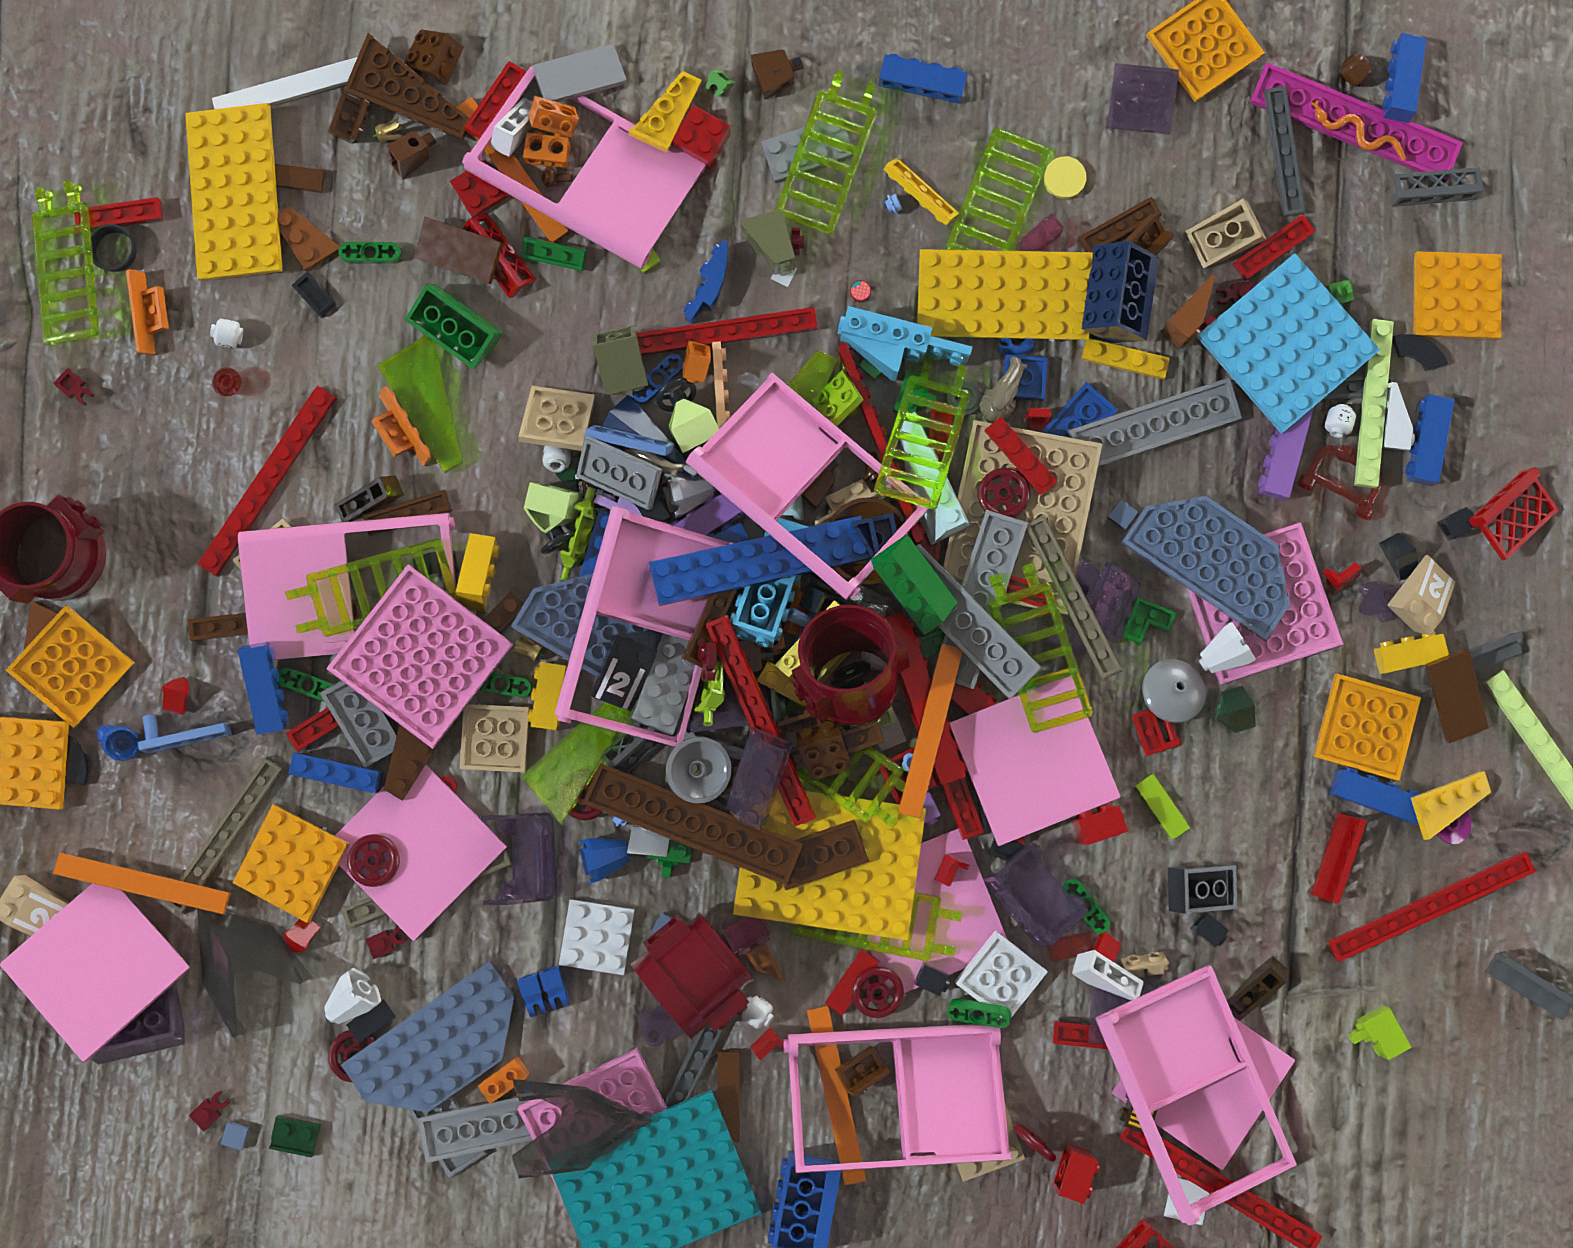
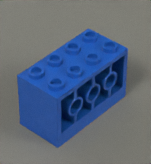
[768,1151,841,1248]

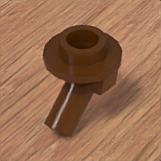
[541,166,573,188]
[864,451,882,482]

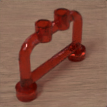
[1297,445,1384,520]

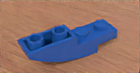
[684,239,728,324]

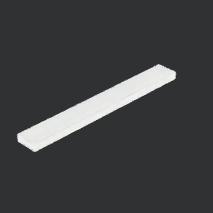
[212,57,357,109]

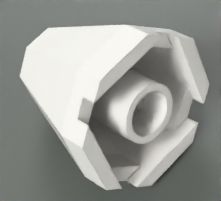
[662,473,716,519]
[1198,622,1256,673]
[324,968,381,1024]

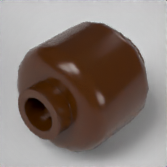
[1341,53,1373,86]

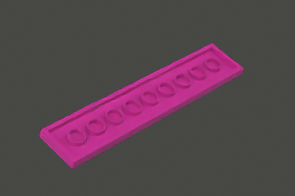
[1249,62,1463,183]

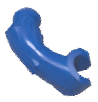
[997,338,1036,355]

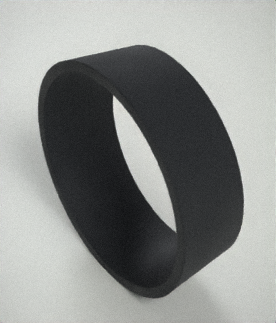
[87,224,137,272]

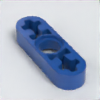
[632,354,683,404]

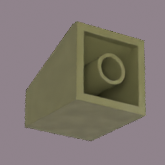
[740,209,795,276]
[592,325,648,396]

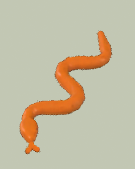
[1311,100,1406,161]

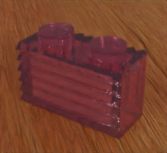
[1016,213,1064,251]
[722,916,773,955]

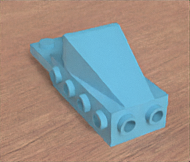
[837,306,972,381]
[730,518,808,648]

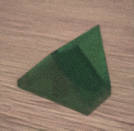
[1213,685,1256,733]

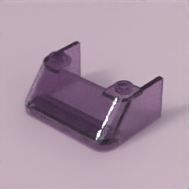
[481,812,556,905]

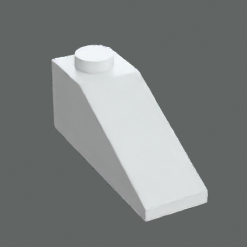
[490,97,532,157]
[1382,382,1415,451]
[1072,950,1144,1000]

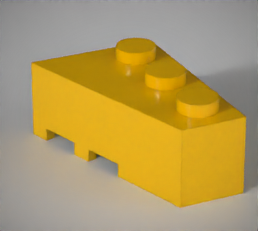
[456,533,500,613]

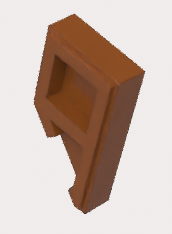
[746,942,784,979]

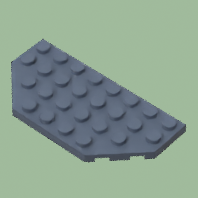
[1121,496,1290,641]
[510,574,663,701]
[341,961,515,1112]

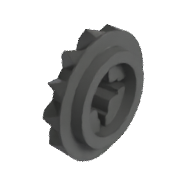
[947,381,981,416]

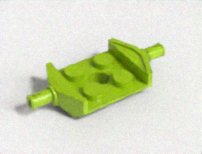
[560,487,598,581]
[695,650,725,726]

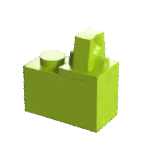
[1347,1005,1412,1060]

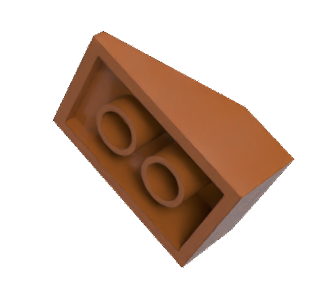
[1160,274,1215,348]

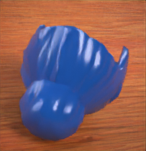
[97,724,139,761]

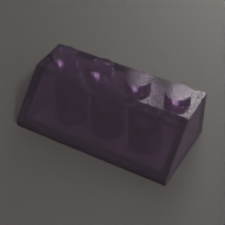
[726,727,793,830]

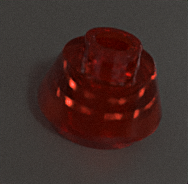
[212,367,242,397]

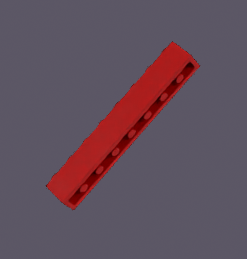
[885,612,967,787]

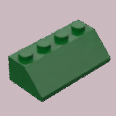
[404,284,503,369]
[871,534,958,635]

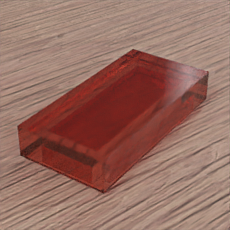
[1046,931,1093,962]

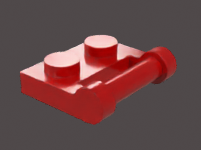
[1131,709,1182,756]

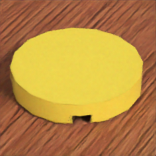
[1044,156,1086,199]

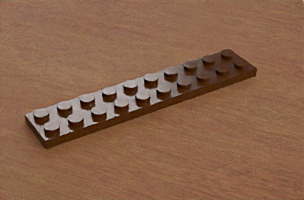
[583,763,803,886]

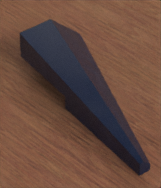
[602,395,699,480]
[852,513,914,622]

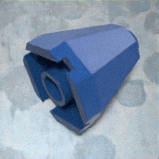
[578,838,633,883]

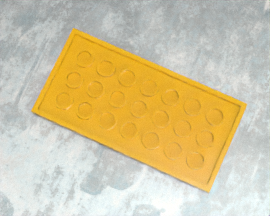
[185,103,283,281]
[917,249,1093,340]

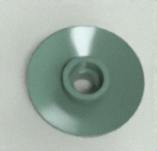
[770,688,786,724]

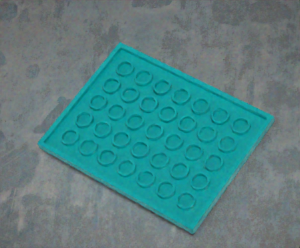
[546,1090,761,1248]

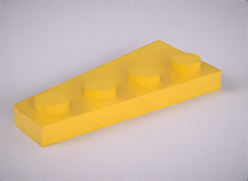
[628,71,702,153]
[1411,771,1491,840]

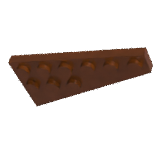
[344,33,470,140]
[384,724,447,801]

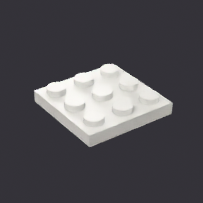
[559,899,635,975]
[954,930,1048,1018]

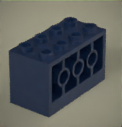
[1081,241,1159,343]

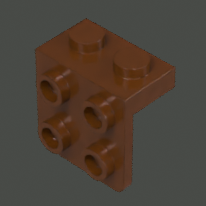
[404,29,464,85]
[796,721,852,780]

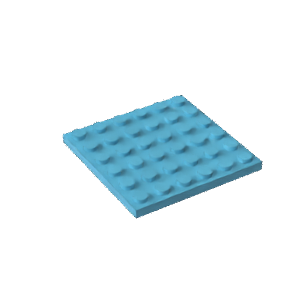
[1196,253,1380,434]

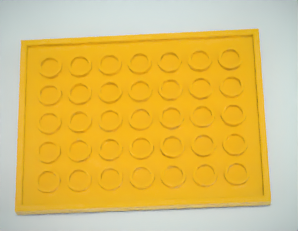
[733,784,926,940]

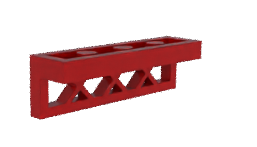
[462,213,537,299]
[1311,813,1367,904]

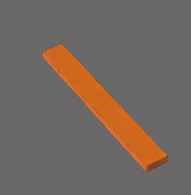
[457,97,569,242]
[898,644,963,819]
[53,852,231,914]
[807,1005,866,1186]

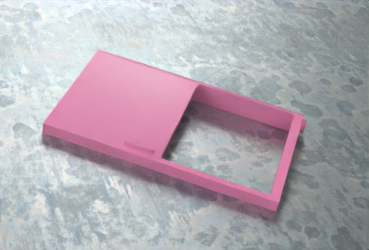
[462,66,706,269]
[686,373,930,600]
[554,506,734,747]
[238,513,458,660]
[1095,965,1297,1225]
[784,1024,1011,1173]

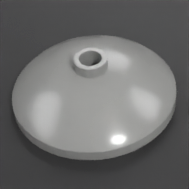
[1142,659,1206,723]
[666,737,731,803]

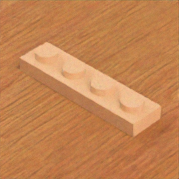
[712,342,730,429]

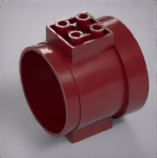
[0,495,106,604]
[791,605,910,725]
[631,912,755,1039]

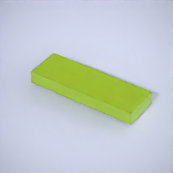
[1134,774,1190,840]

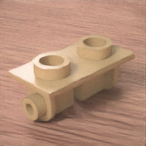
[1120,952,1169,978]

